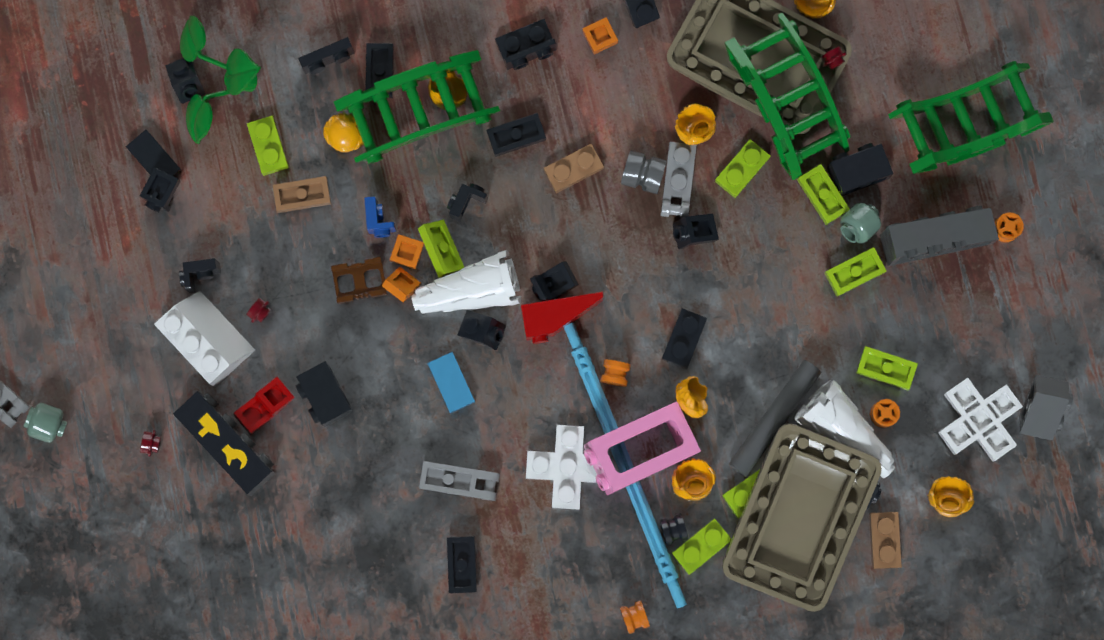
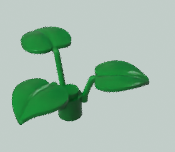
[180,15,261,144]

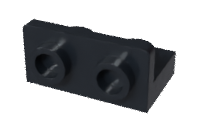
[495,19,557,70]

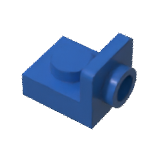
[364,196,396,238]

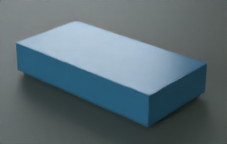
[428,352,475,414]

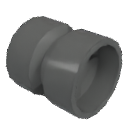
[621,150,667,194]

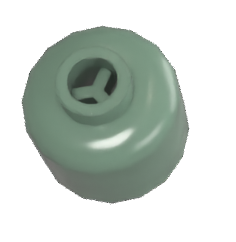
[840,203,881,243]
[23,403,67,443]

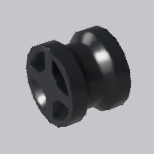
[659,513,689,546]

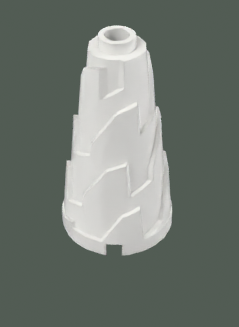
[411,250,521,314]
[794,380,895,478]

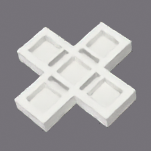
[938,378,1023,462]
[526,425,610,510]

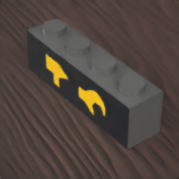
[173,391,275,496]

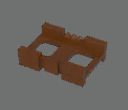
[331,257,388,304]

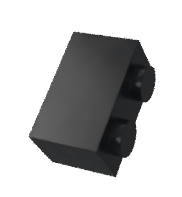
[827,143,894,196]
[295,361,354,427]

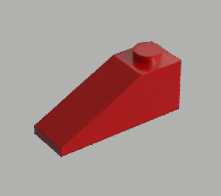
[521,292,603,344]

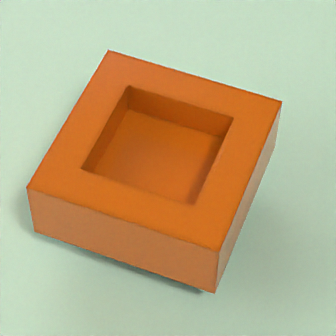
[582,17,618,55]
[390,234,424,270]
[382,267,421,303]

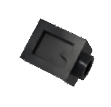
[139,167,181,213]
[673,213,719,249]
[179,258,221,293]

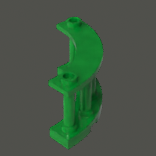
[725,13,850,180]
[334,50,500,164]
[888,61,1054,174]

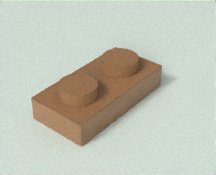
[543,144,604,193]
[273,176,331,213]
[869,512,902,569]

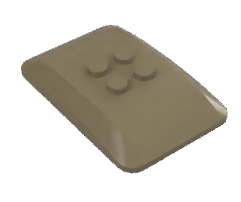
[667,0,852,134]
[722,423,882,612]

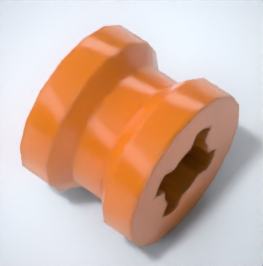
[994,212,1024,243]
[600,359,631,387]
[869,399,900,428]
[620,600,650,634]

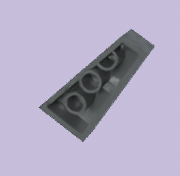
[880,206,999,267]

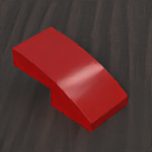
[233,377,295,436]

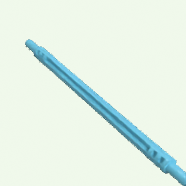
[564,322,687,609]

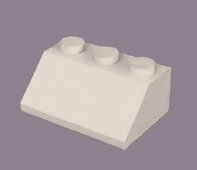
[154,291,255,387]

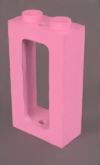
[583,402,701,496]

